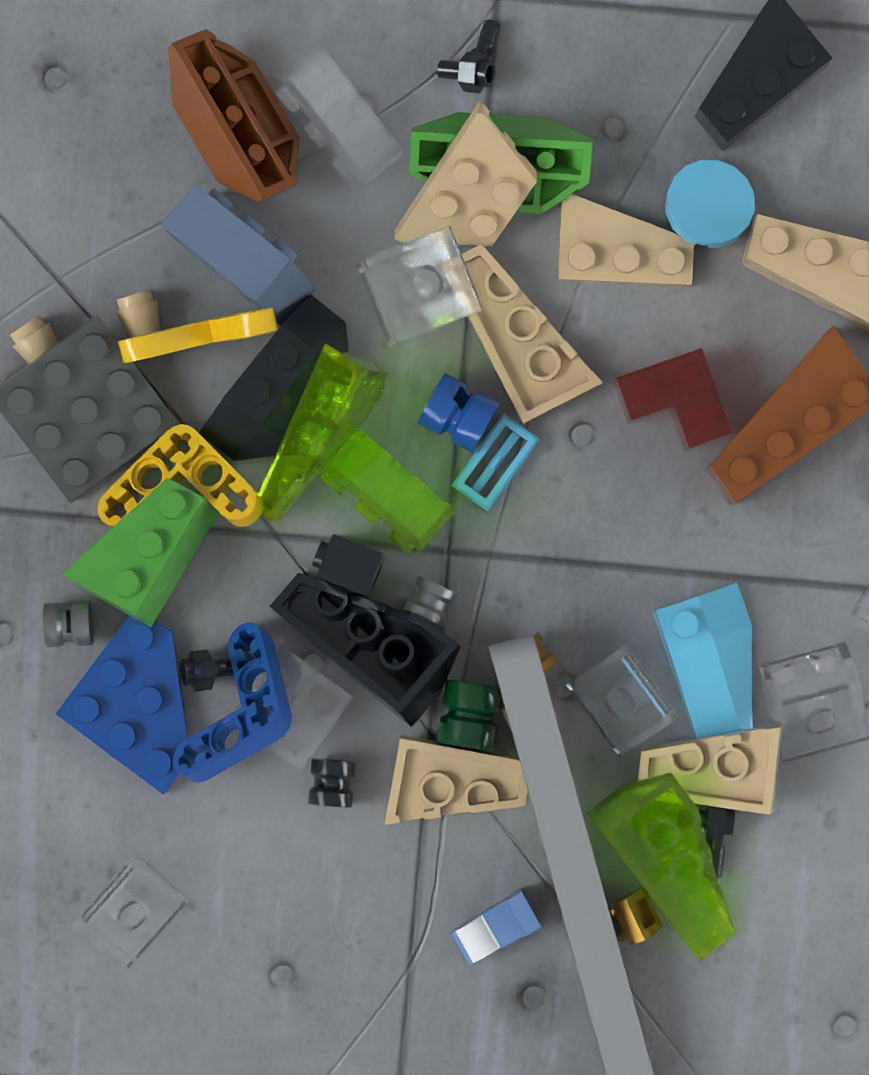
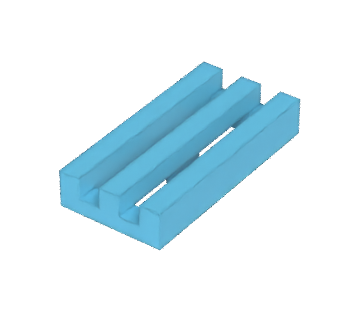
[451,413,540,512]

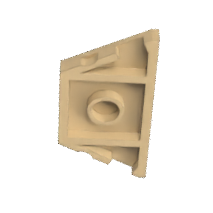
[394,102,537,246]

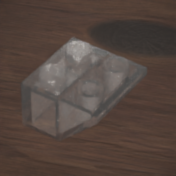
[234,644,354,771]

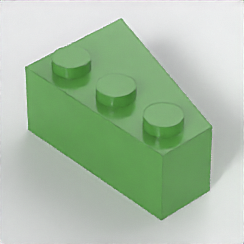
[62,478,219,628]

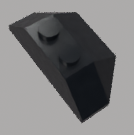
[199,295,352,461]

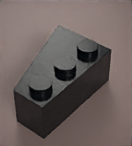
[695,0,832,151]

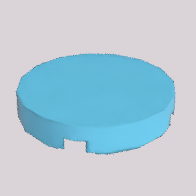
[665,160,755,248]

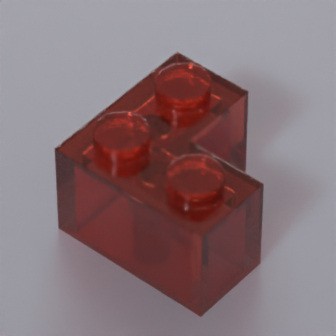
[613,348,732,451]

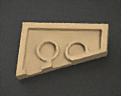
[558,194,694,287]
[637,723,783,815]
[384,735,528,825]

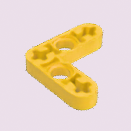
[118,307,278,363]
[97,424,263,529]

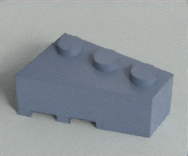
[160,184,316,326]

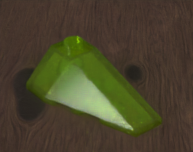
[259,343,388,523]
[587,772,735,960]

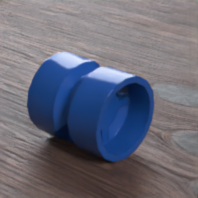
[418,373,500,453]

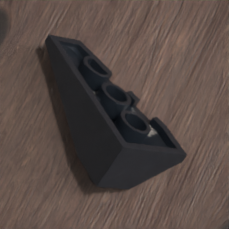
[269,573,460,728]

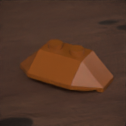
[168,29,300,202]

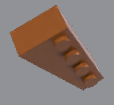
[706,326,869,505]

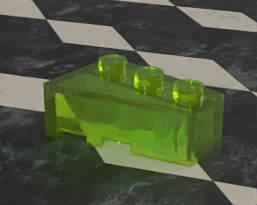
[318,424,456,554]

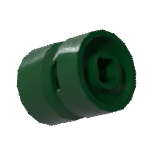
[436,679,502,751]

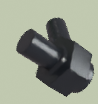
[437,20,501,93]
[180,649,234,692]
[678,806,735,878]

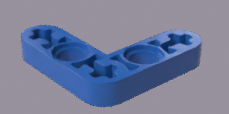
[173,623,292,783]

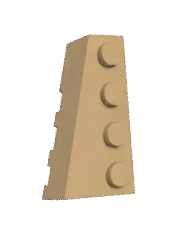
[741,214,869,332]

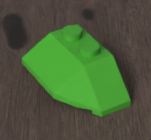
[409,112,593,214]

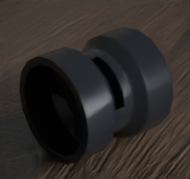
[308,758,356,808]

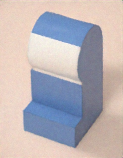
[451,888,542,965]

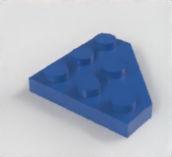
[56,616,188,794]

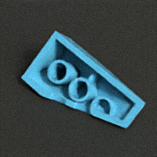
[652,583,752,739]

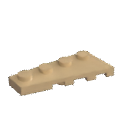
[442,244,603,424]

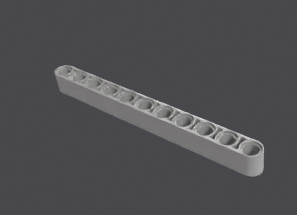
[489,634,654,1075]

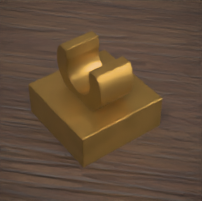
[609,887,663,946]

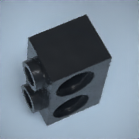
[312,534,386,598]

